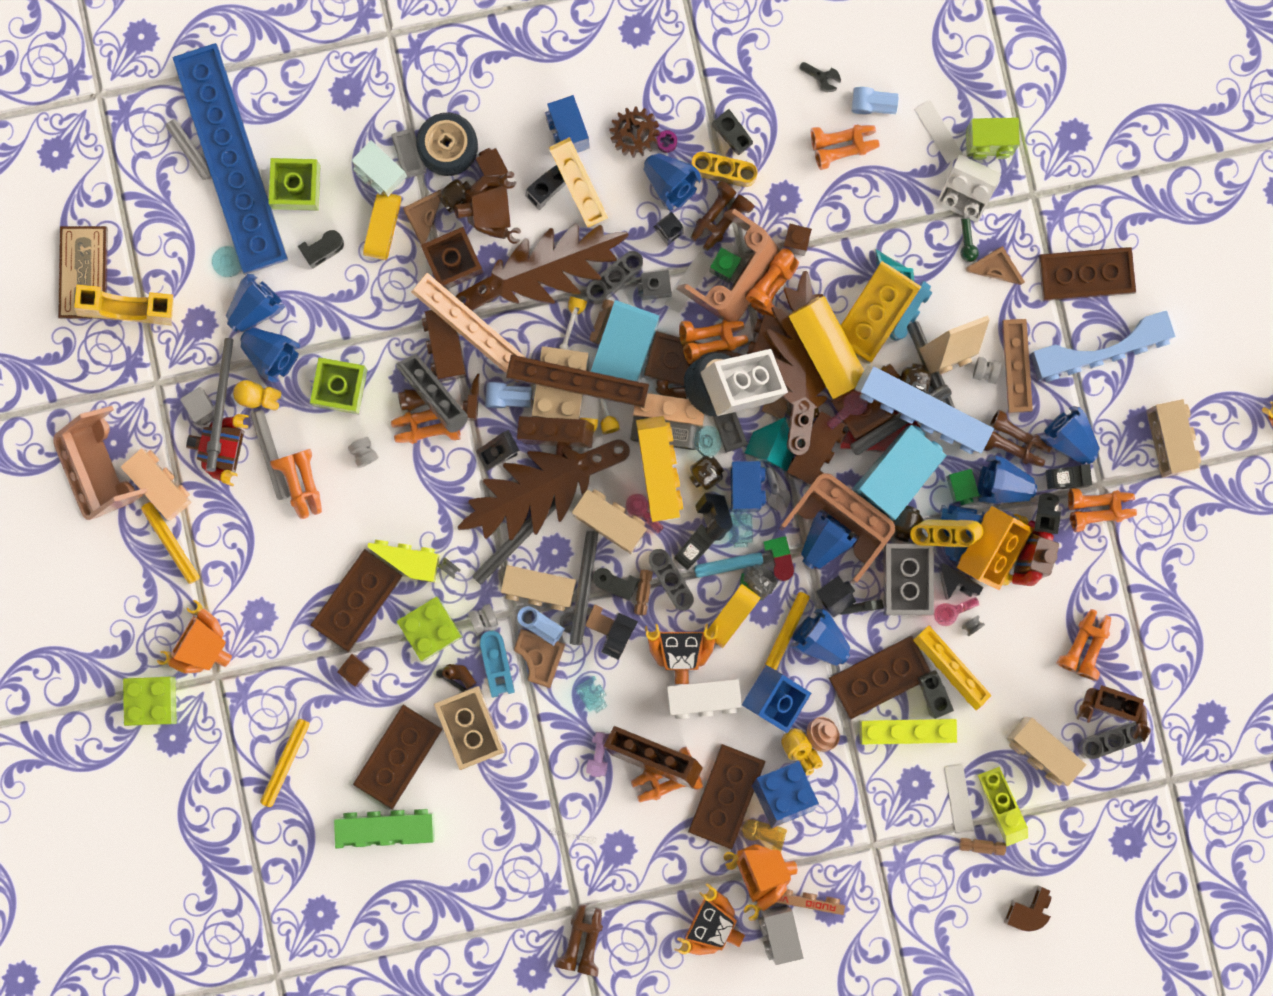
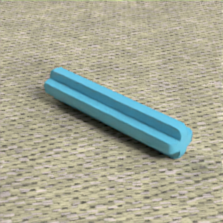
[694,552,763,578]

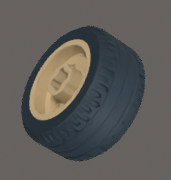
[416,112,478,176]
[684,352,732,417]

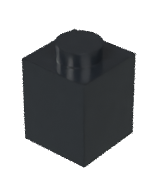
[816,575,856,618]

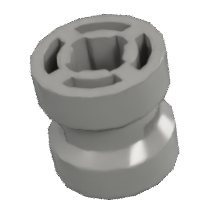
[973,357,1002,385]
[348,437,379,468]
[468,604,499,634]

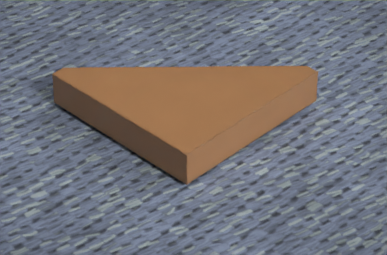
[403,189,442,245]
[965,246,1025,285]

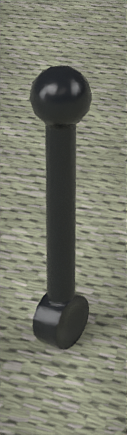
[436,669,467,692]

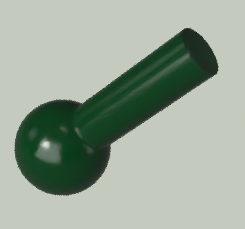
[960,218,979,262]

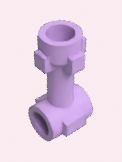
[586,732,609,778]

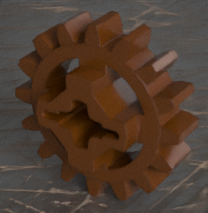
[609,106,660,158]

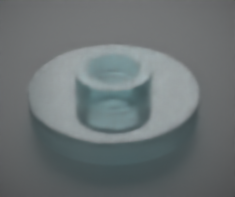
[212,246,242,277]
[694,426,721,457]

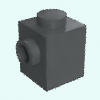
[637,270,672,300]

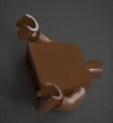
[454,171,521,244]
[1076,685,1151,742]

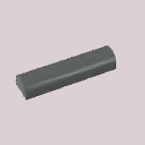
[396,354,468,433]

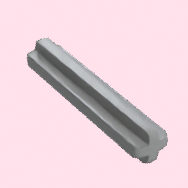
[166,119,211,180]

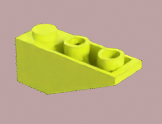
[368,539,440,583]
[978,766,1029,846]

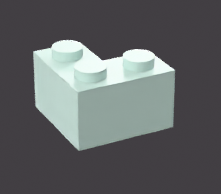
[352,140,407,196]

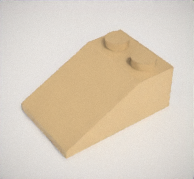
[919,315,990,375]

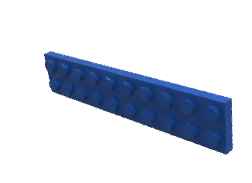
[172,43,288,275]

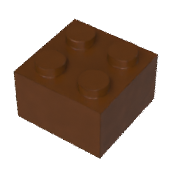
[420,227,484,289]

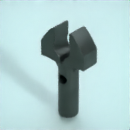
[799,62,841,93]
[840,599,884,615]

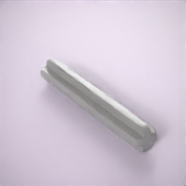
[251,410,290,500]

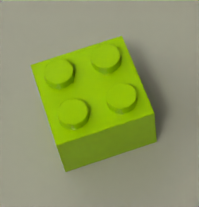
[966,117,1020,160]
[269,158,321,211]
[310,357,368,415]
[396,596,463,662]
[123,677,177,726]

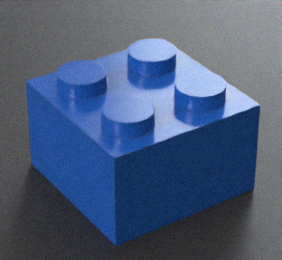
[545,95,590,153]
[730,461,766,512]
[742,665,812,733]
[752,761,819,828]

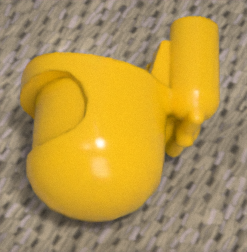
[233,380,281,411]
[781,728,823,776]

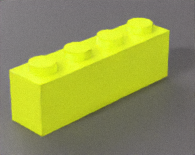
[859,719,957,745]

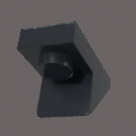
[476,430,520,471]
[938,563,984,600]

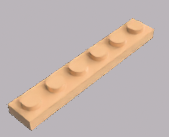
[411,273,526,383]

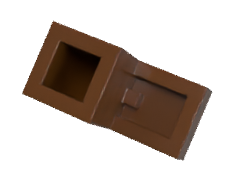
[1004,885,1052,932]

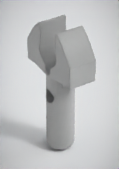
[765,466,791,511]

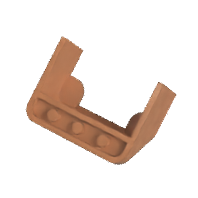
[676,209,780,321]
[53,406,147,520]
[779,474,895,585]

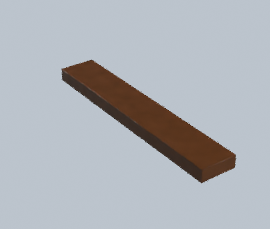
[506,355,649,408]

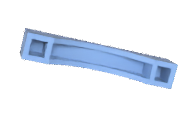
[1030,310,1176,383]

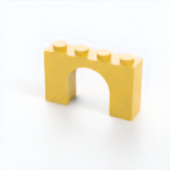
[74,285,174,326]

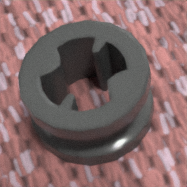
[438,557,461,579]
[560,612,574,633]
[961,615,985,637]

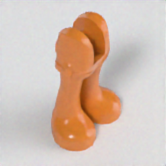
[810,124,880,170]
[746,248,799,317]
[679,320,748,364]
[391,409,461,444]
[270,448,322,519]
[1068,488,1137,532]
[1056,609,1112,681]
[631,746,704,802]

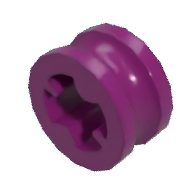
[657,130,677,153]

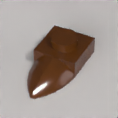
[463,373,480,421]

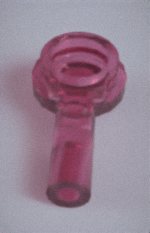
[826,392,868,430]
[625,493,664,534]
[934,597,980,627]

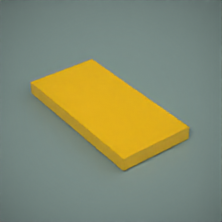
[840,261,922,363]

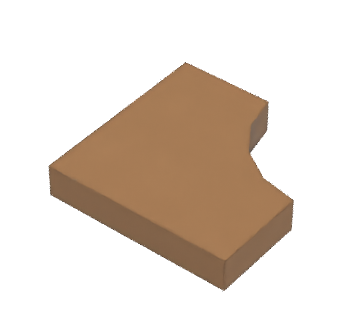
[513,629,566,688]

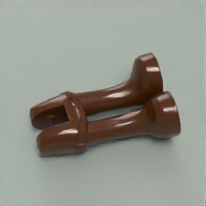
[690,180,755,251]
[984,409,1052,467]
[554,904,603,977]

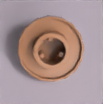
[806,717,840,752]

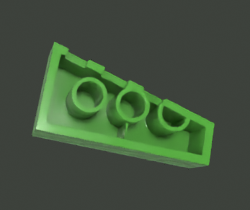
[334,809,435,849]

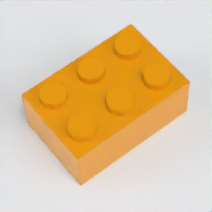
[957,506,1034,590]

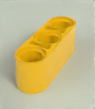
[691,152,758,187]
[363,192,402,261]
[910,519,983,547]
[708,584,761,649]

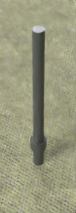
[206,338,234,472]

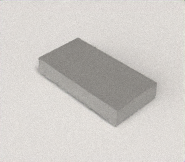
[391,128,427,179]

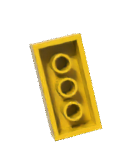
[636,416,684,522]

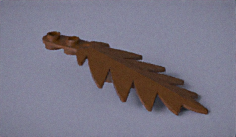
[455,223,629,311]
[765,271,827,455]
[457,439,630,541]

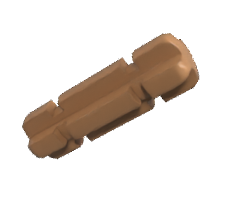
[589,299,614,344]
[634,569,653,616]
[959,838,1006,856]

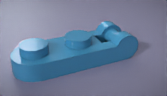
[889,281,933,341]
[480,631,515,698]

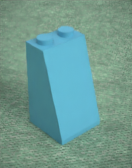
[590,300,659,382]
[851,425,947,521]

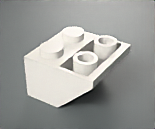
[936,154,1001,223]

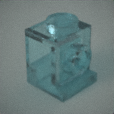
[728,514,753,548]
[575,675,608,714]

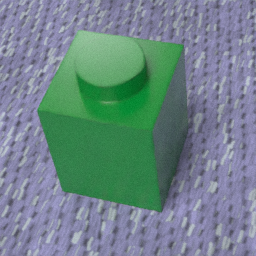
[709,247,742,283]
[946,469,979,506]

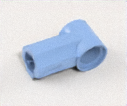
[851,87,899,115]
[485,382,532,408]
[517,606,565,646]

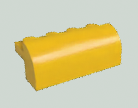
[789,296,864,399]

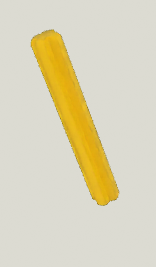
[141,502,200,584]
[761,592,810,672]
[260,719,310,807]

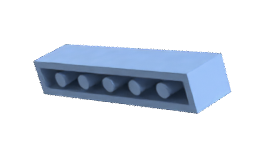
[855,365,994,454]

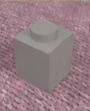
[180,387,215,426]

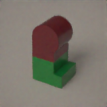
[762,536,794,582]

